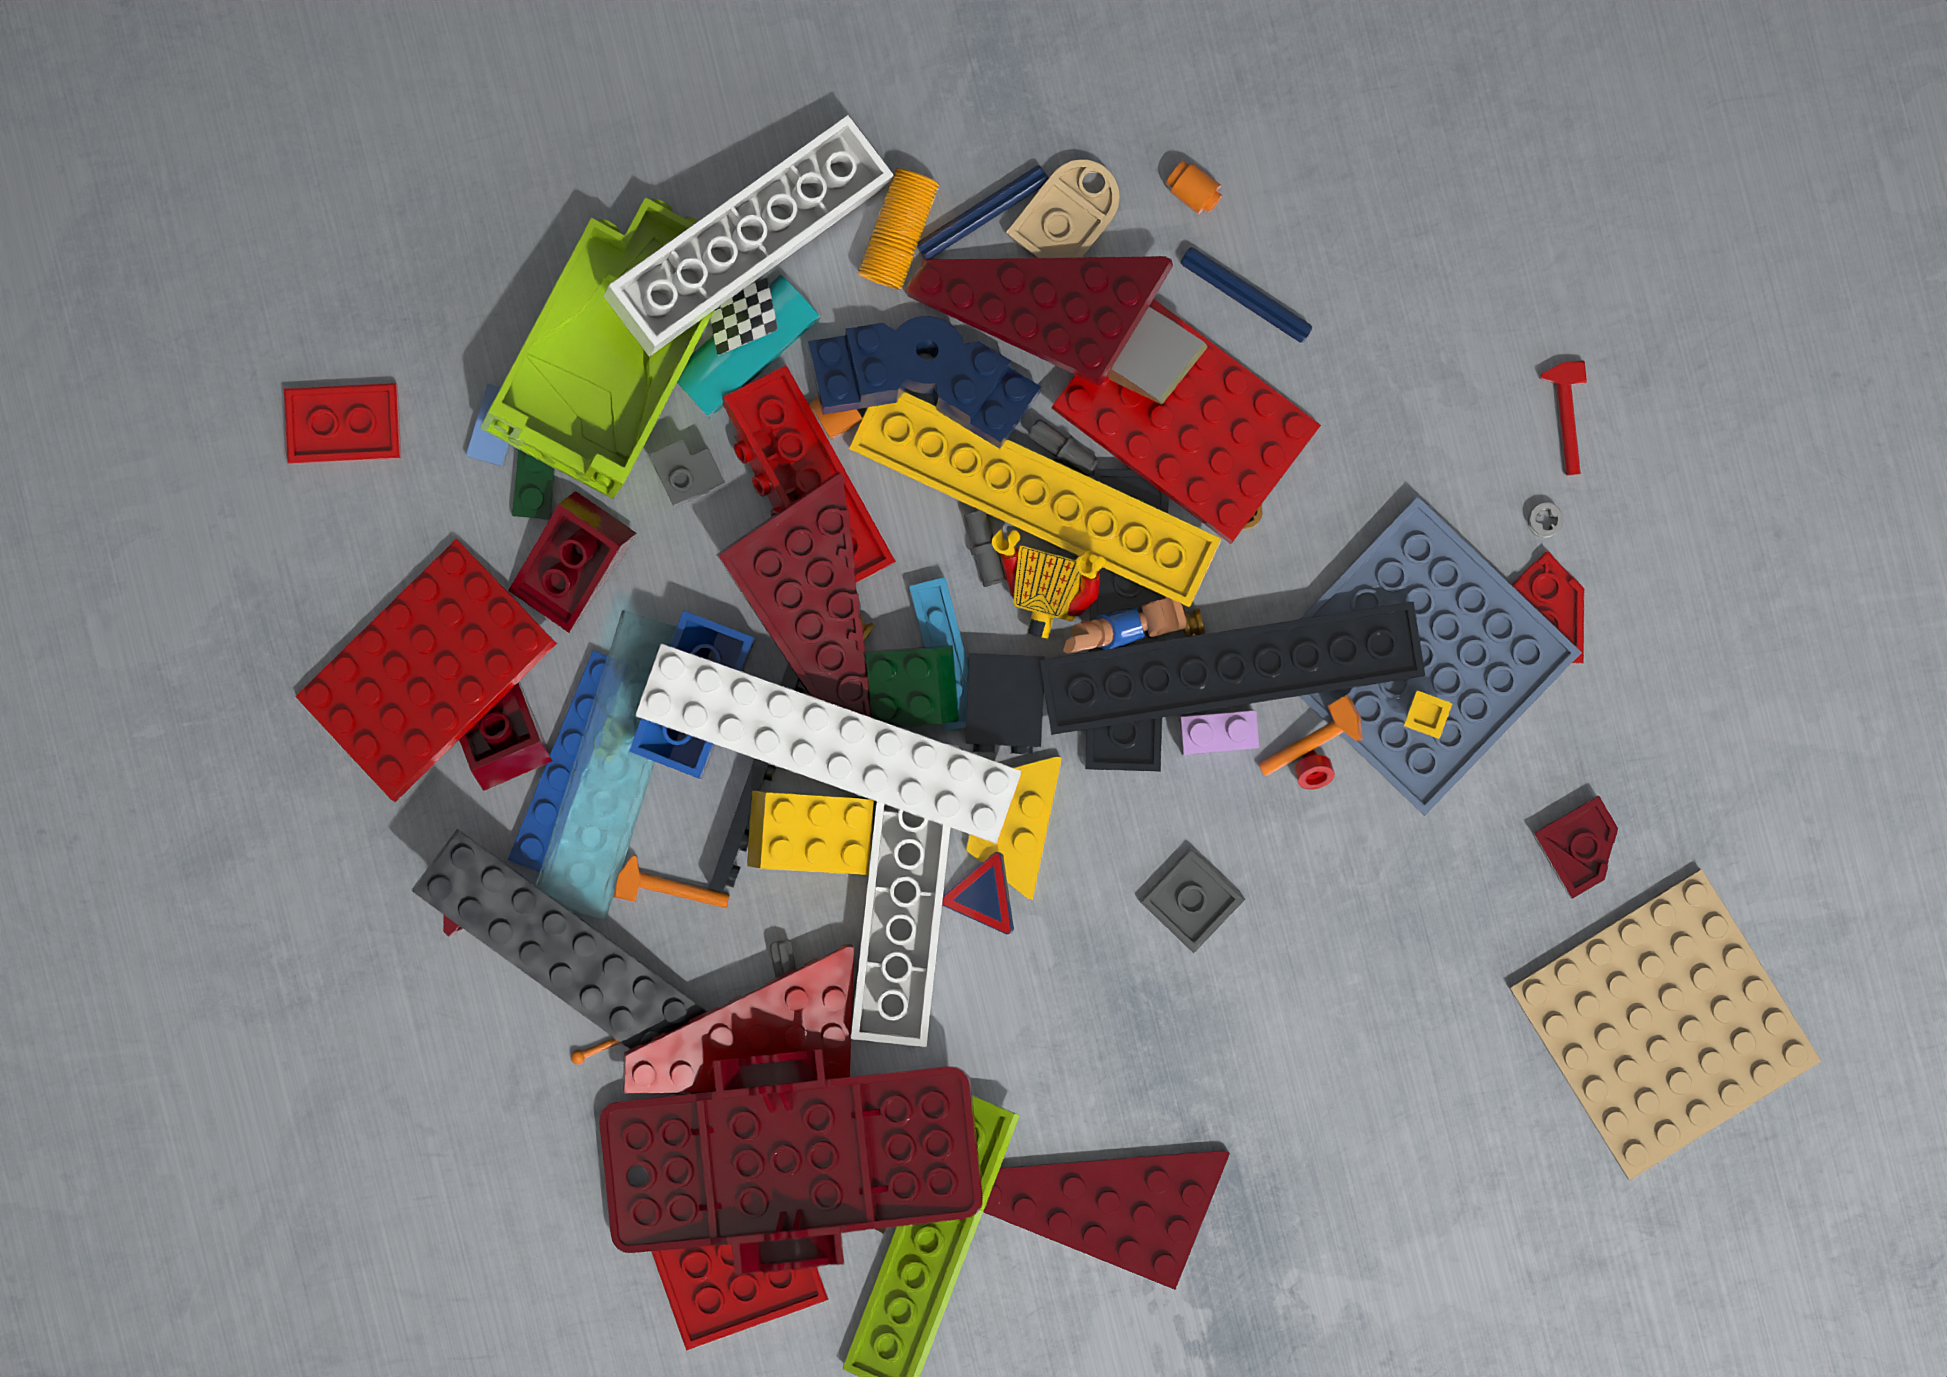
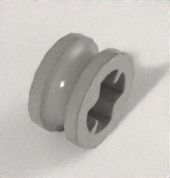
[1528,503,1564,538]

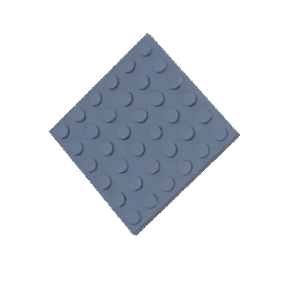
[1299,497,1582,816]

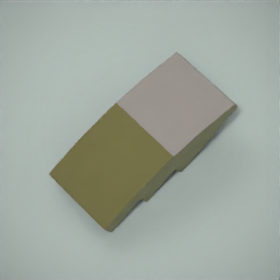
[1107,307,1208,404]

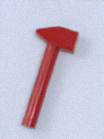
[1539,361,1587,476]

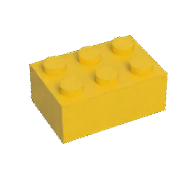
[747,791,874,875]

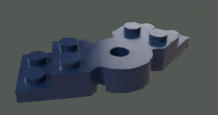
[807,316,1041,449]

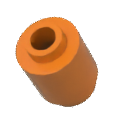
[1165,160,1223,215]

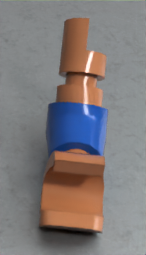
[1063,598,1186,653]

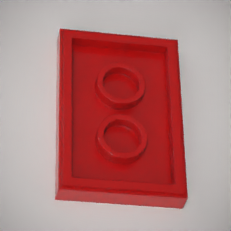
[284,383,401,464]

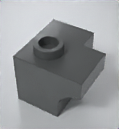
[649,439,725,508]

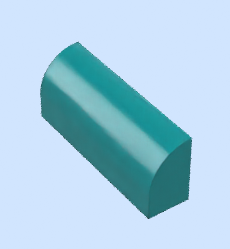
[677,274,821,419]

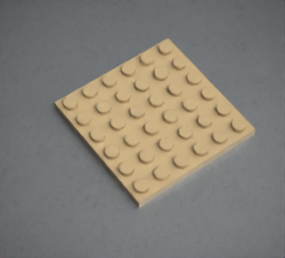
[1509,869,1821,1180]

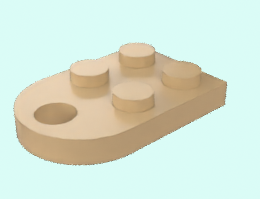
[1006,159,1120,258]

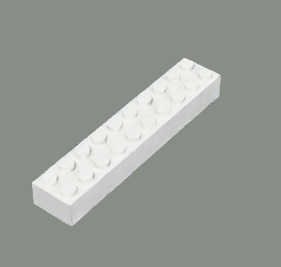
[636,644,1022,843]

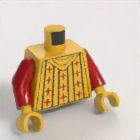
[992,529,1106,639]

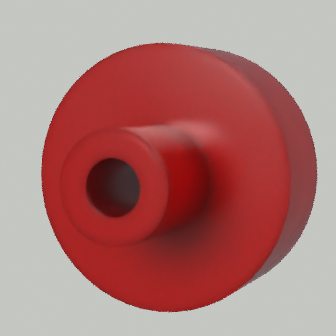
[1295,750,1335,790]

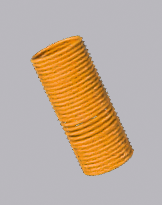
[857,168,940,290]

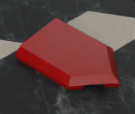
[1512,550,1585,664]

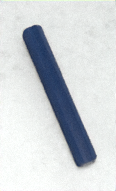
[917,165,1049,260]
[1181,247,1312,343]

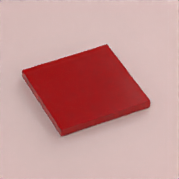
[651,1245,829,1351]

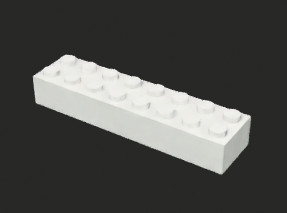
[604,115,893,356]
[851,743,959,1047]

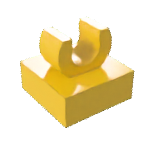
[1403,690,1453,739]

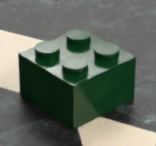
[866,645,959,727]

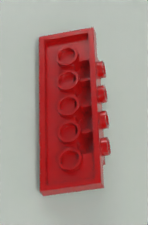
[722,365,896,584]

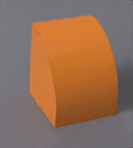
[808,396,862,441]

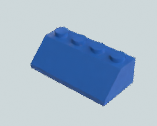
[629,610,756,779]

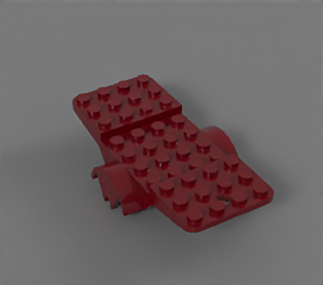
[599,1049,983,1275]

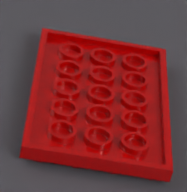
[1051,299,1321,544]
[295,539,558,802]

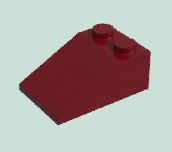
[508,491,637,633]
[459,681,553,791]

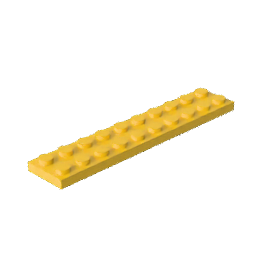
[849,392,1222,608]

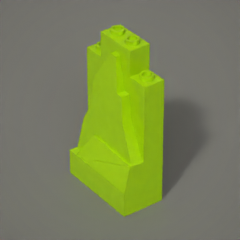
[479,197,714,499]

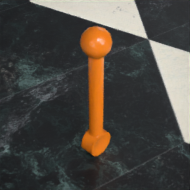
[570,1038,621,1065]

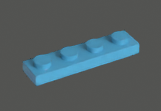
[909,577,969,732]

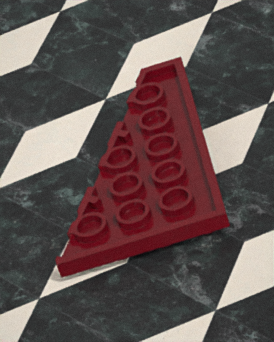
[905,256,1173,386]
[716,472,871,718]
[983,1150,1230,1290]

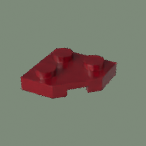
[1533,796,1618,899]

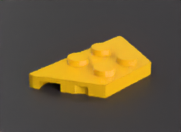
[966,757,1062,900]

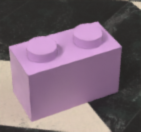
[1179,710,1260,755]

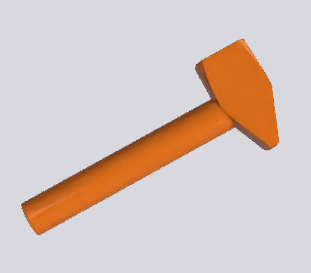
[1259,695,1363,776]
[613,855,730,909]

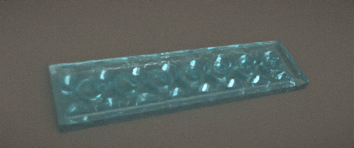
[536,610,677,920]

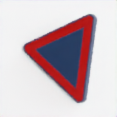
[942,852,1014,935]

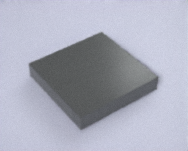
[1139,847,1245,953]

